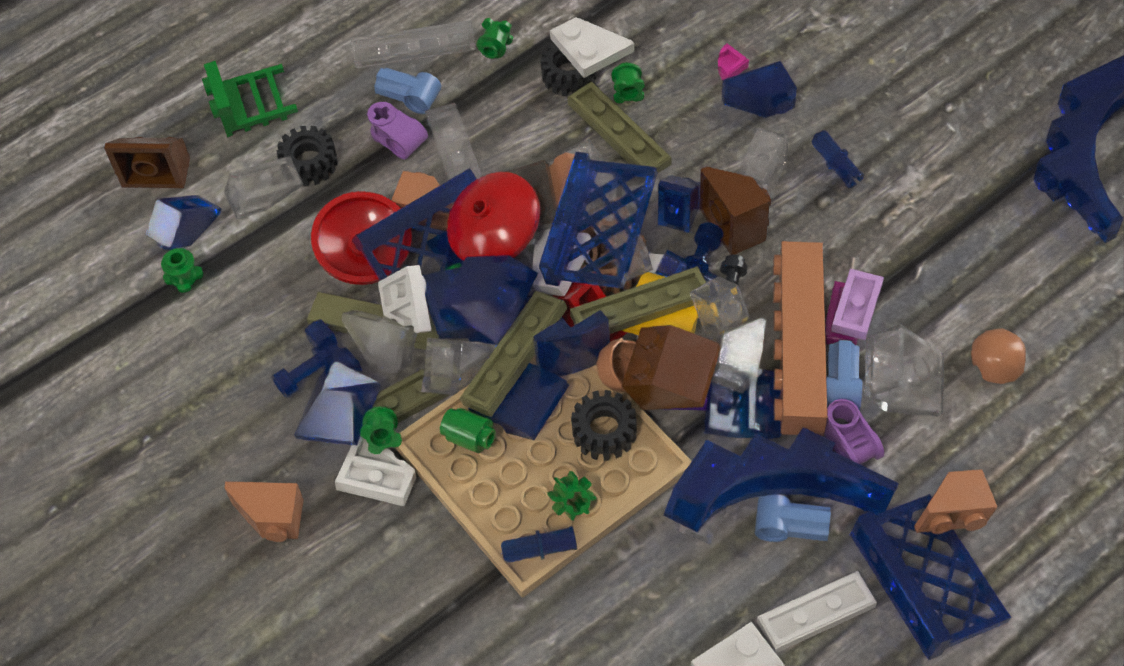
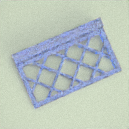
[539,152,658,289]
[352,168,483,289]
[850,494,1011,661]

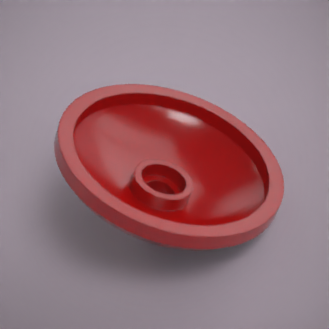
[447,172,540,268]
[311,191,412,285]

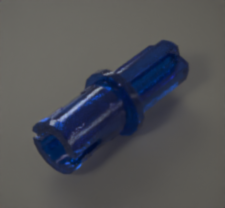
[811,130,864,188]
[501,526,577,563]

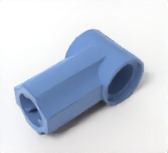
[374,68,442,114]
[826,340,862,411]
[755,494,831,542]

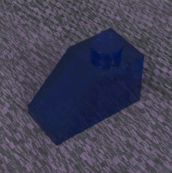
[722,61,797,118]
[658,175,700,233]
[146,195,222,250]

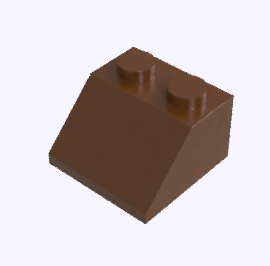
[104,137,190,188]
[699,166,771,255]
[621,325,721,410]

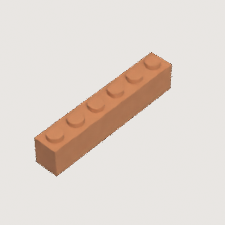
[773,241,827,436]

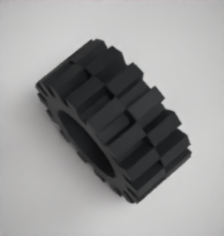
[540,43,597,96]
[276,125,338,186]
[571,390,637,461]

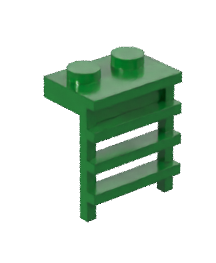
[201,61,298,137]

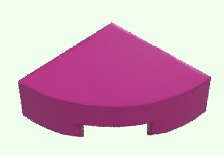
[717,43,749,84]

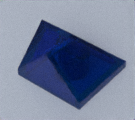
[294,360,381,446]

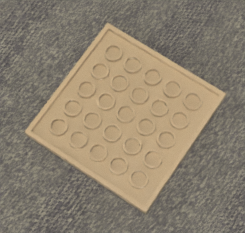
[395,322,694,598]

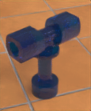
[655,222,727,302]
[271,319,363,399]

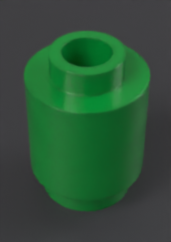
[440,408,496,454]

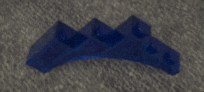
[1033,55,1124,243]
[663,427,899,533]

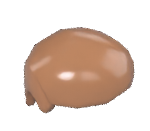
[971,328,1026,384]
[596,338,636,393]

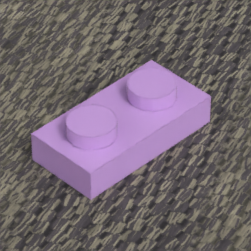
[831,269,884,340]

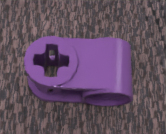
[367,102,428,160]
[824,399,884,473]

